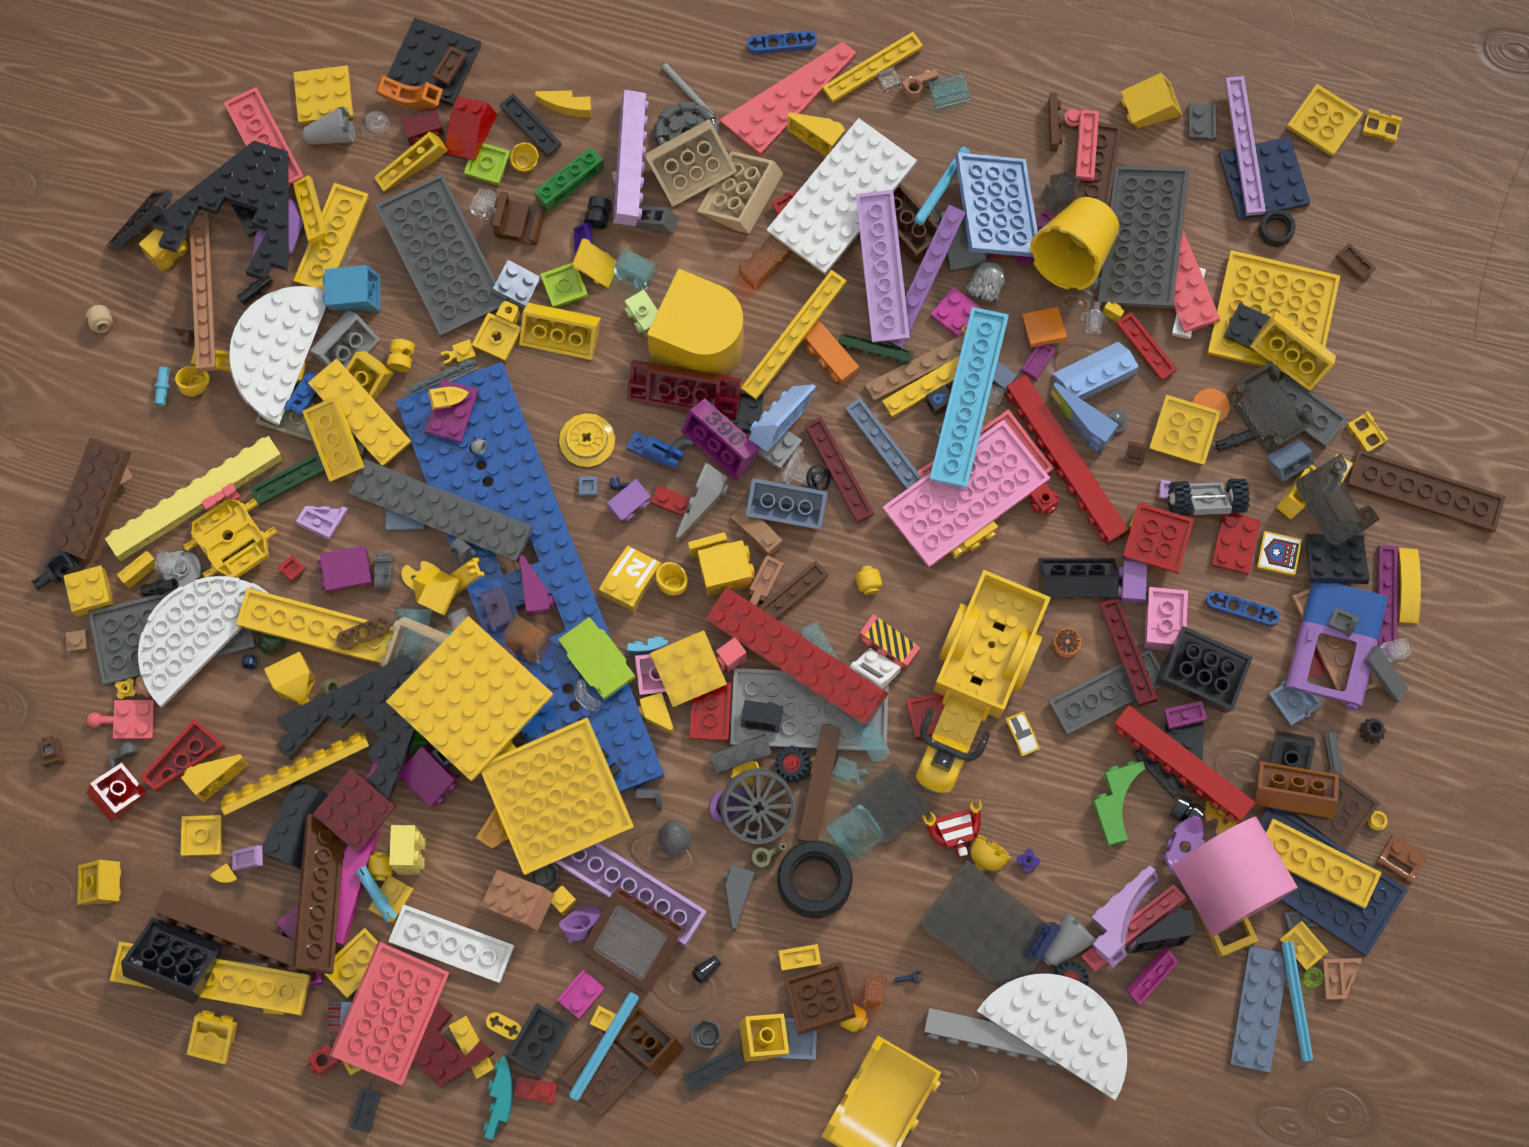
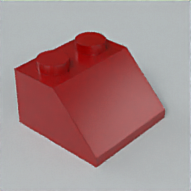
[86,763,146,822]

